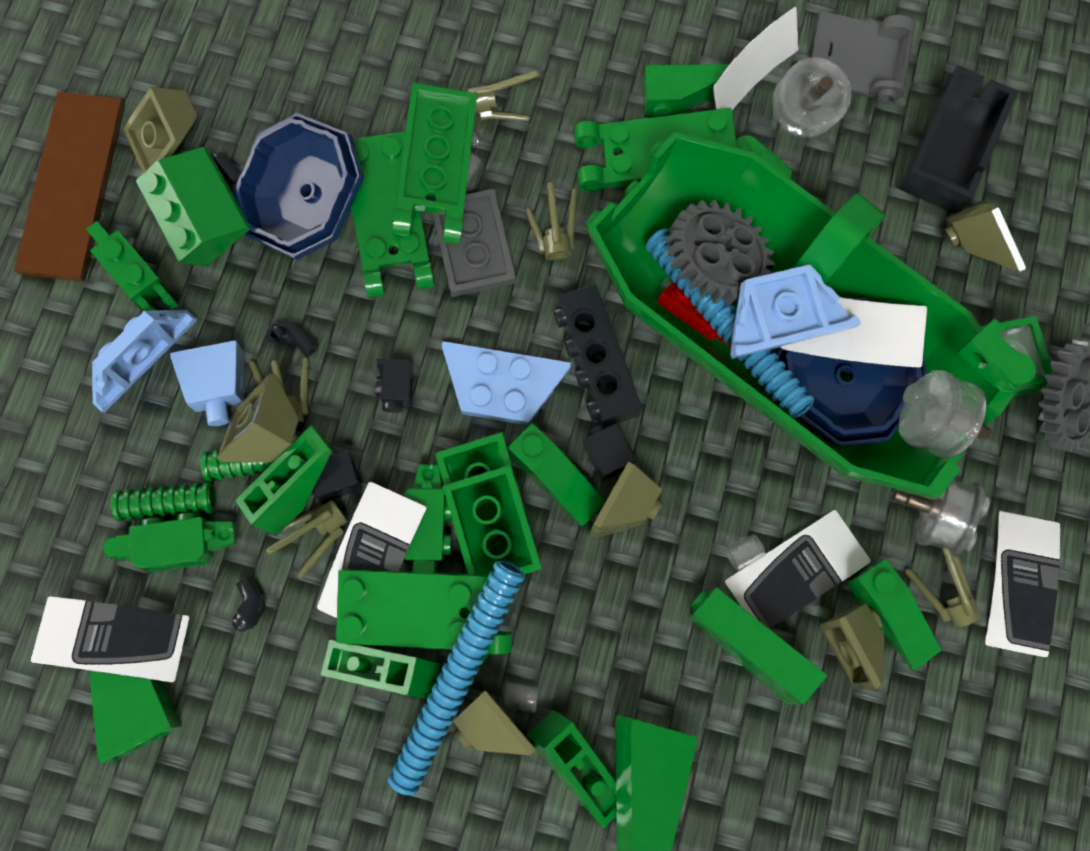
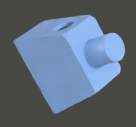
[170,340,245,426]

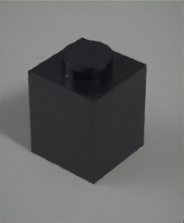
[583,424,635,482]
[310,451,362,503]

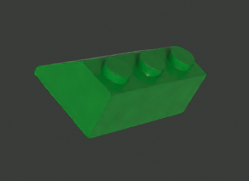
[136,147,251,267]

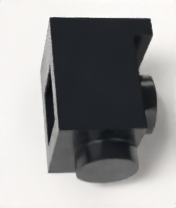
[375,358,414,413]

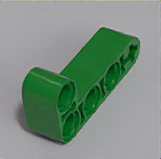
[792,193,886,285]

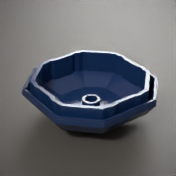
[233,113,364,260]
[776,297,929,447]

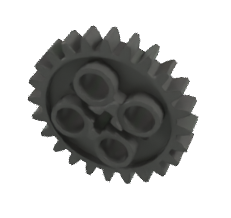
[666,200,775,306]
[1038,339,1090,452]

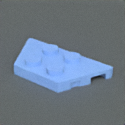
[730,265,861,359]
[92,310,197,413]
[442,341,571,425]

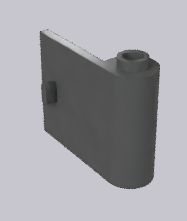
[806,11,916,104]

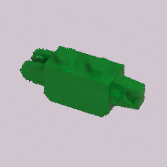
[86,221,178,311]
[402,464,452,573]
[102,513,237,573]

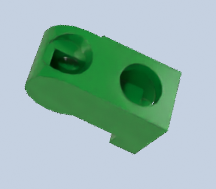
[958,318,1036,393]

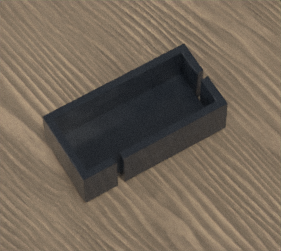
[898,65,1018,214]

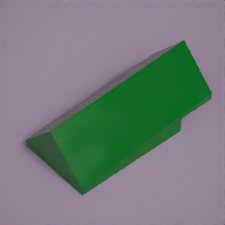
[435,432,542,575]

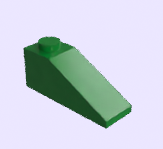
[642,64,730,117]
[508,423,606,527]
[235,426,332,536]
[846,559,941,671]
[320,640,440,699]
[526,710,616,828]

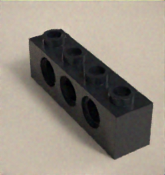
[553,284,642,427]

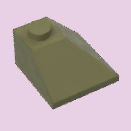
[123,87,197,173]
[945,200,1026,271]
[217,373,299,462]
[589,462,663,538]
[820,603,884,690]
[453,691,536,755]

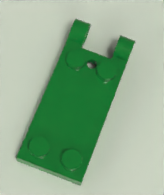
[392,82,477,245]
[574,108,737,192]
[352,131,434,298]
[336,569,512,654]

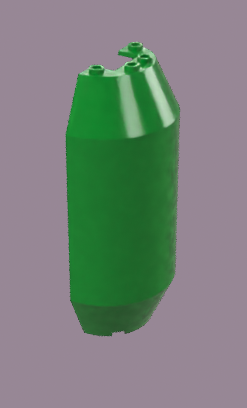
[585,132,1019,499]

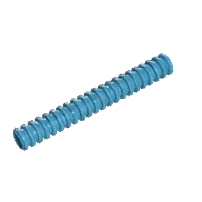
[645,229,814,419]
[387,561,526,796]

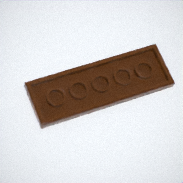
[14,91,125,282]

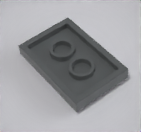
[432,189,516,297]

